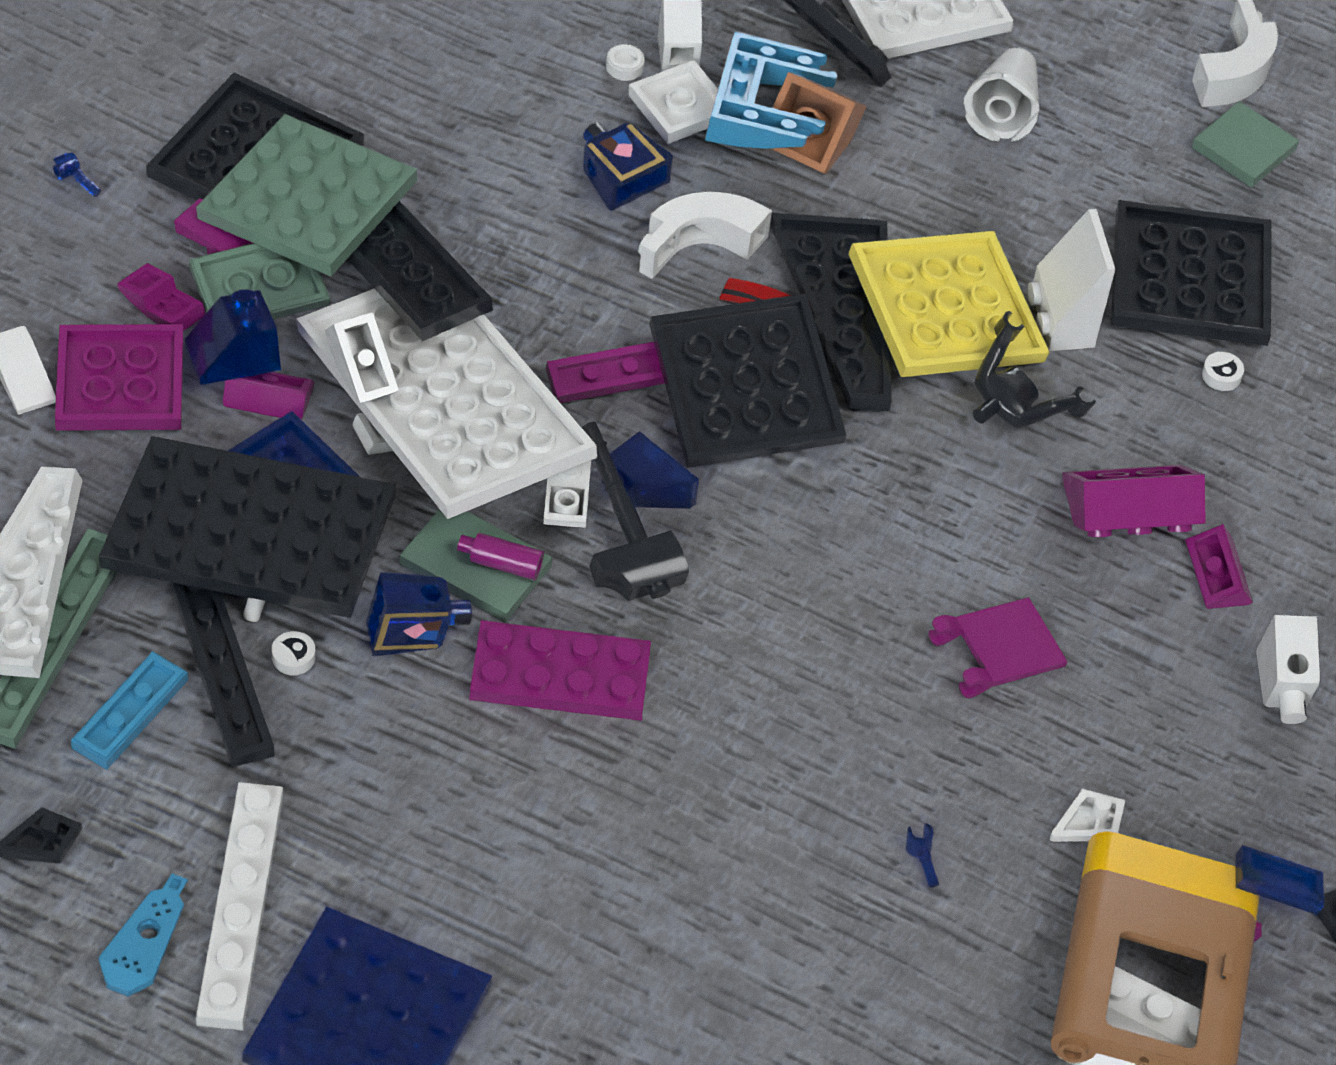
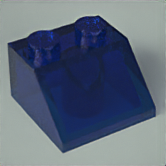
[184,289,281,385]

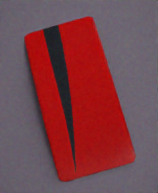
[719,278,791,303]

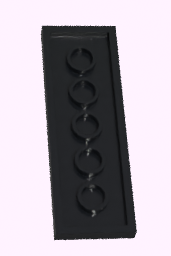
[347,201,493,341]

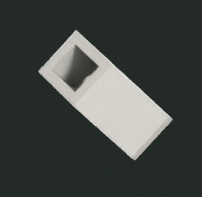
[658,0,702,70]
[543,460,591,528]

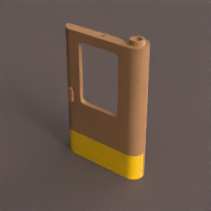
[1051,831,1261,1065]

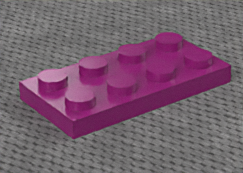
[469,620,651,721]

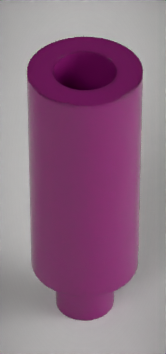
[457,532,544,581]

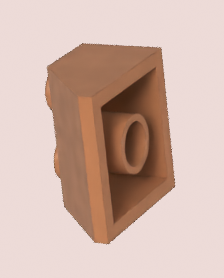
[771,72,867,174]

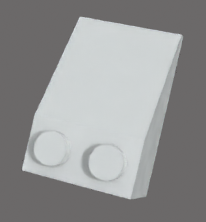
[1028,209,1115,351]

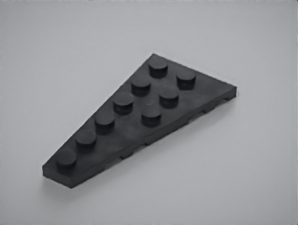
[770,213,892,411]

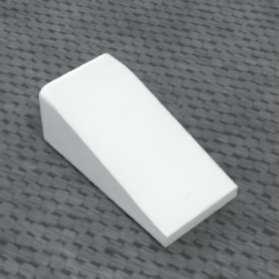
[0,326,56,415]

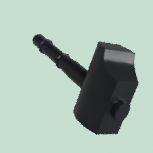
[582,422,689,601]

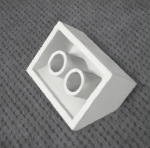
[1058,966,1200,1065]

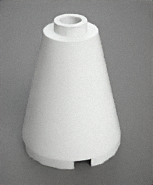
[964,48,1039,142]

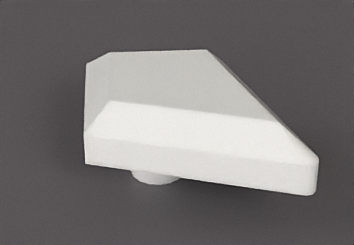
[1050,789,1125,842]

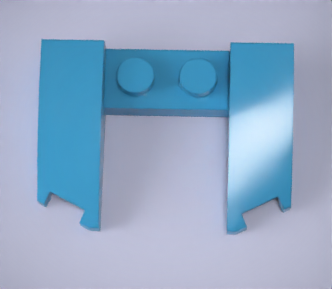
[705,32,837,149]

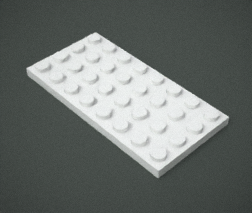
[296,289,597,519]

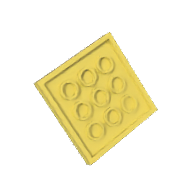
[848,231,1049,377]

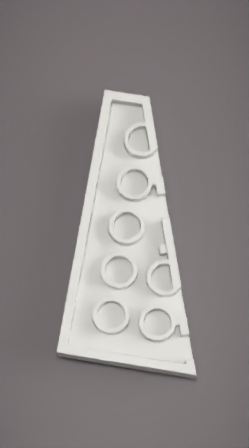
[0,467,82,678]

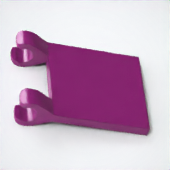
[928,597,1068,698]

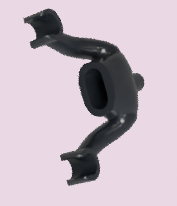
[973,311,1096,428]

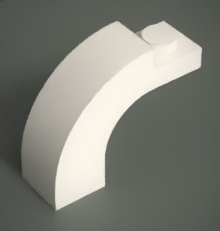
[1192,0,1278,107]
[638,192,772,279]

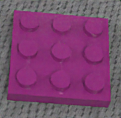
[55,324,184,431]

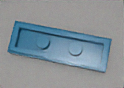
[71,651,188,770]

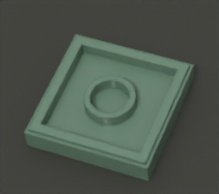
[1192,101,1299,188]

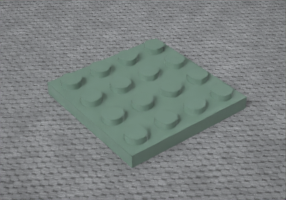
[196,114,418,276]

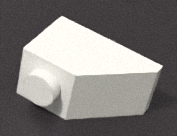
[325,312,399,404]

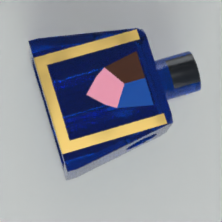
[583,122,673,211]
[366,572,472,656]

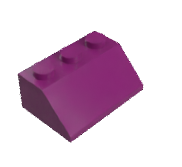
[1062,465,1206,537]

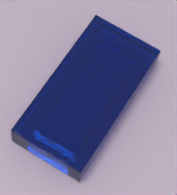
[1236,845,1324,915]

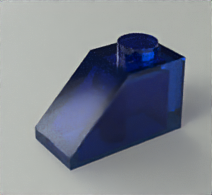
[602,431,699,509]

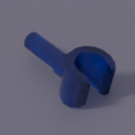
[53,152,101,197]
[906,823,939,888]

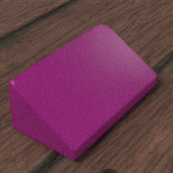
[223,365,315,421]
[1185,524,1253,609]

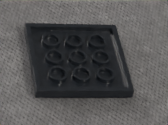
[146,72,364,201]
[1111,200,1272,346]
[649,293,847,468]

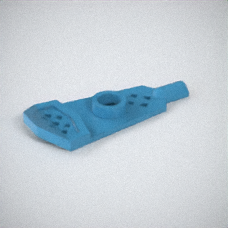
[98,873,188,997]

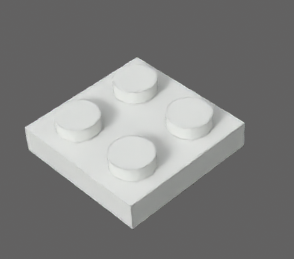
[628,60,718,144]

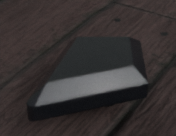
[0,807,82,864]

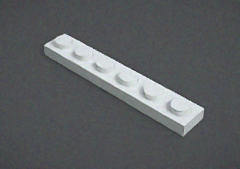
[196,782,283,1030]

